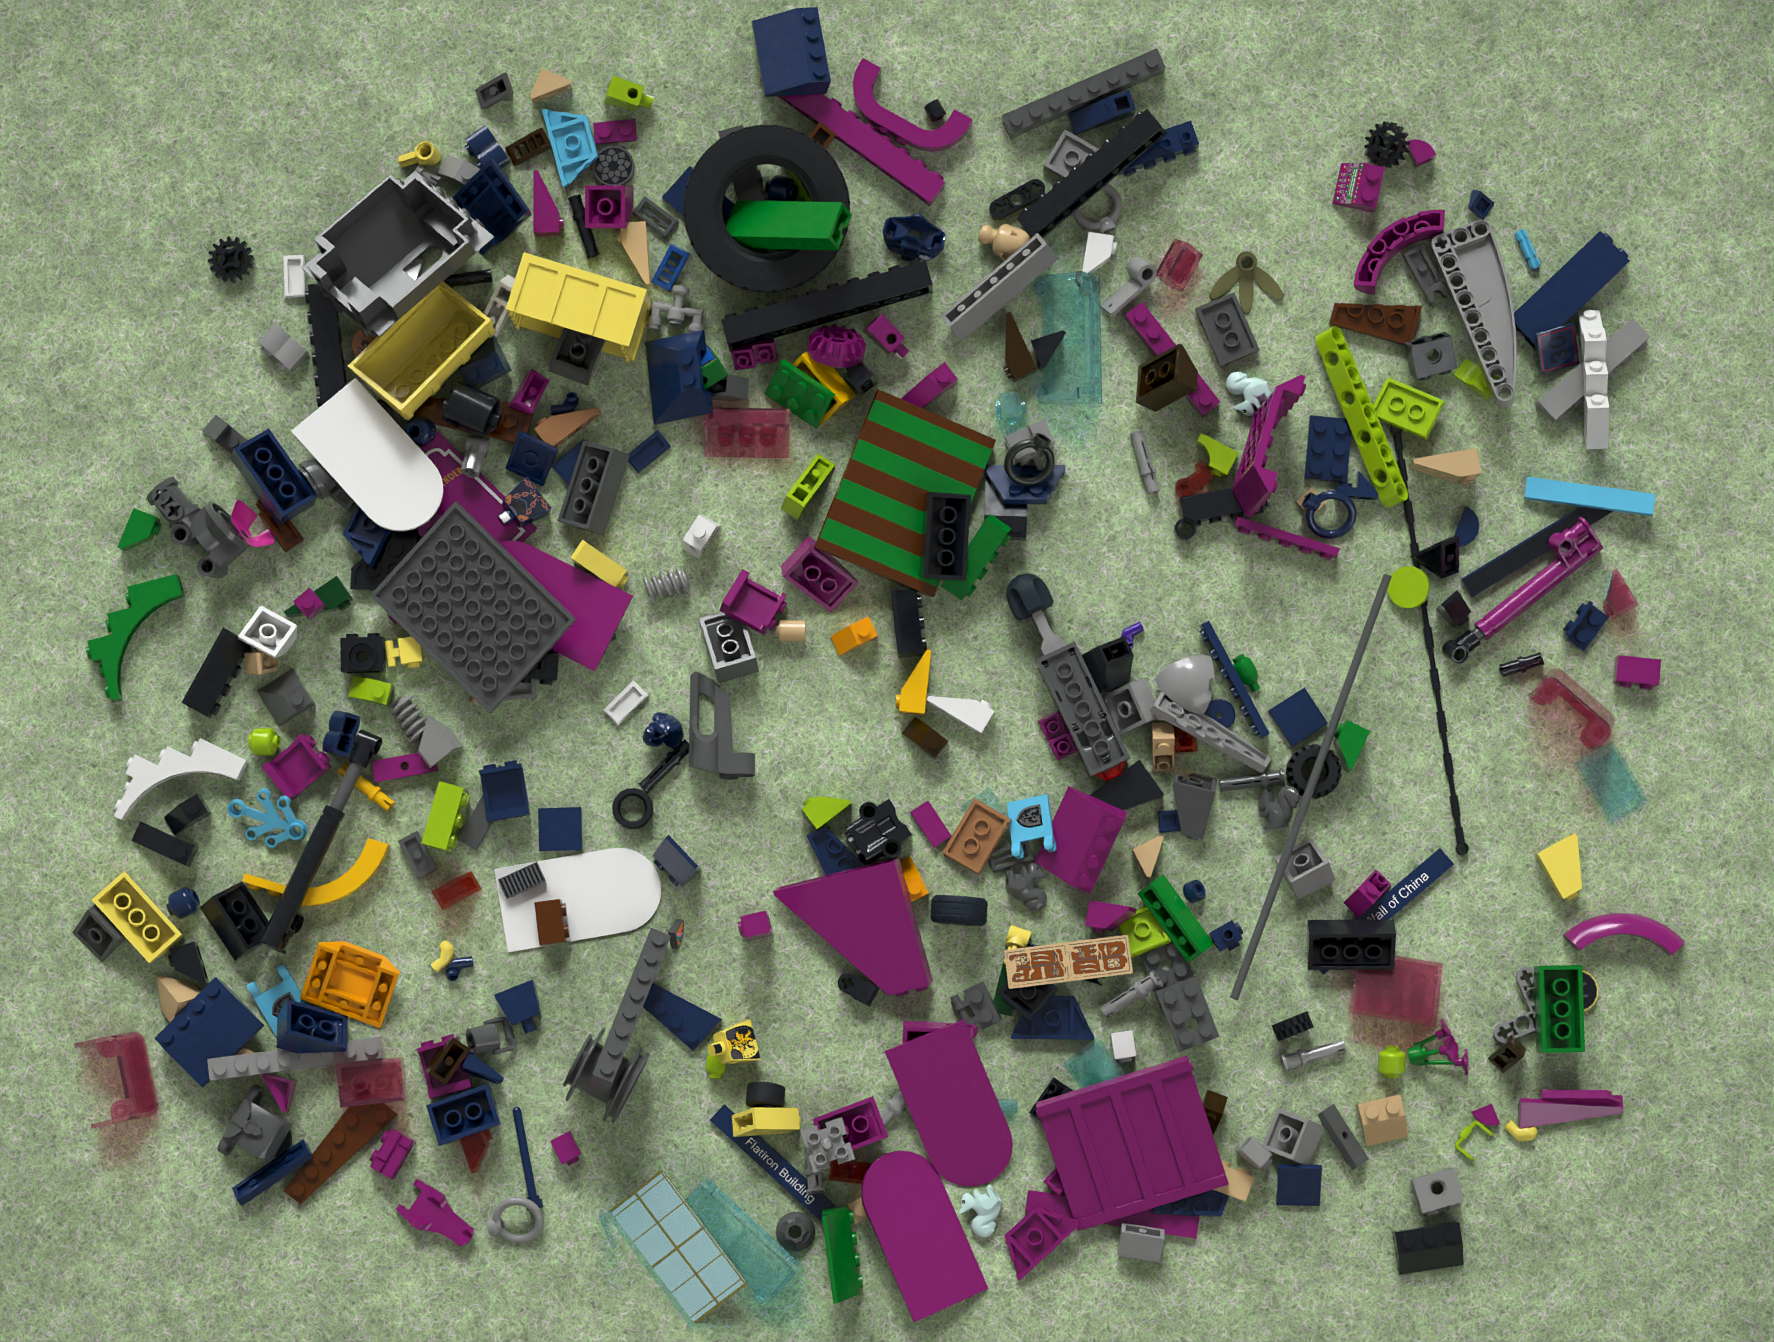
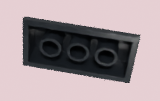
[919,492,971,581]
[181,627,252,719]
[1307,919,1396,970]

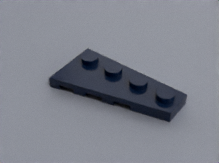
[643,983,721,1051]

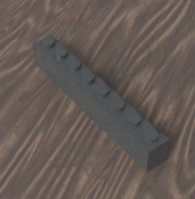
[1002,48,1166,139]
[588,928,671,1093]

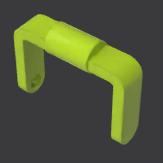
[1455,1121,1494,1161]

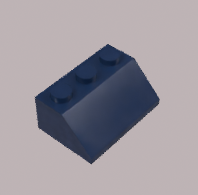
[426,1084,501,1146]

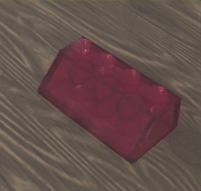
[704,407,790,458]

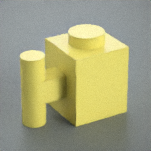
[384,637,425,669]

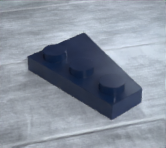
[807,826,865,875]
[1153,1190,1229,1217]

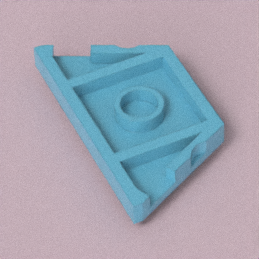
[542,109,599,188]

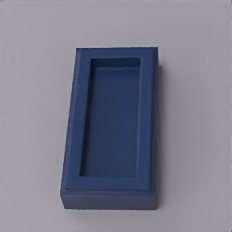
[628,430,671,474]

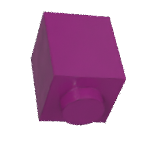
[293,588,327,621]
[550,1131,582,1166]

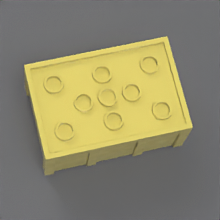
[506,252,652,363]

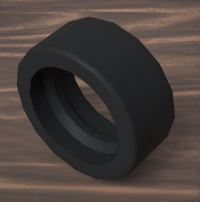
[612,788,653,829]

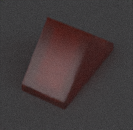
[1173,725,1198,755]
[829,1159,872,1184]

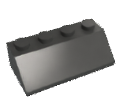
[557,441,630,536]

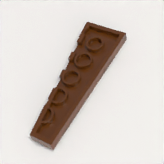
[401,397,534,443]
[284,1088,397,1204]

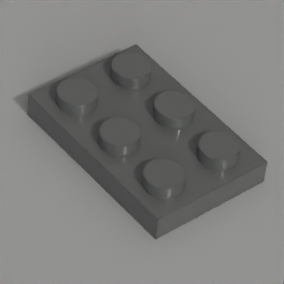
[1195,292,1260,367]

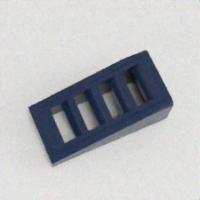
[459,1052,504,1085]

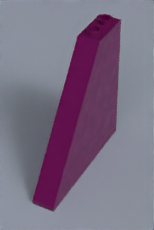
[773,857,933,997]

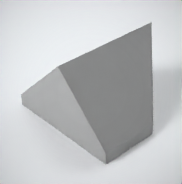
[417,715,463,768]

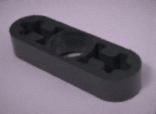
[989,179,1045,220]

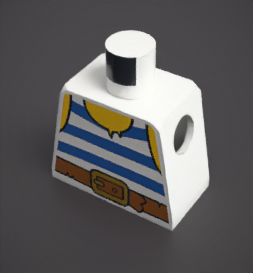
[682,514,721,560]

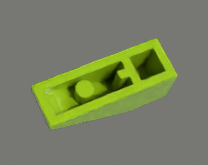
[780,454,835,520]

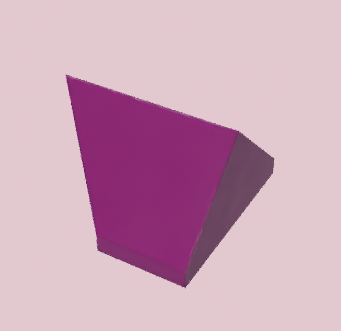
[262,1073,297,1113]

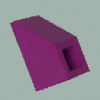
[1343,869,1391,918]

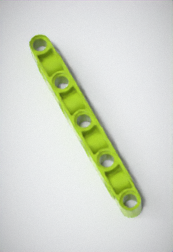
[1315,326,1408,508]

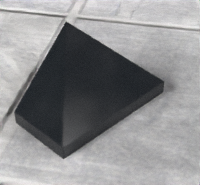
[1031,330,1066,371]

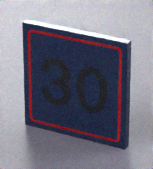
[1535,323,1579,374]

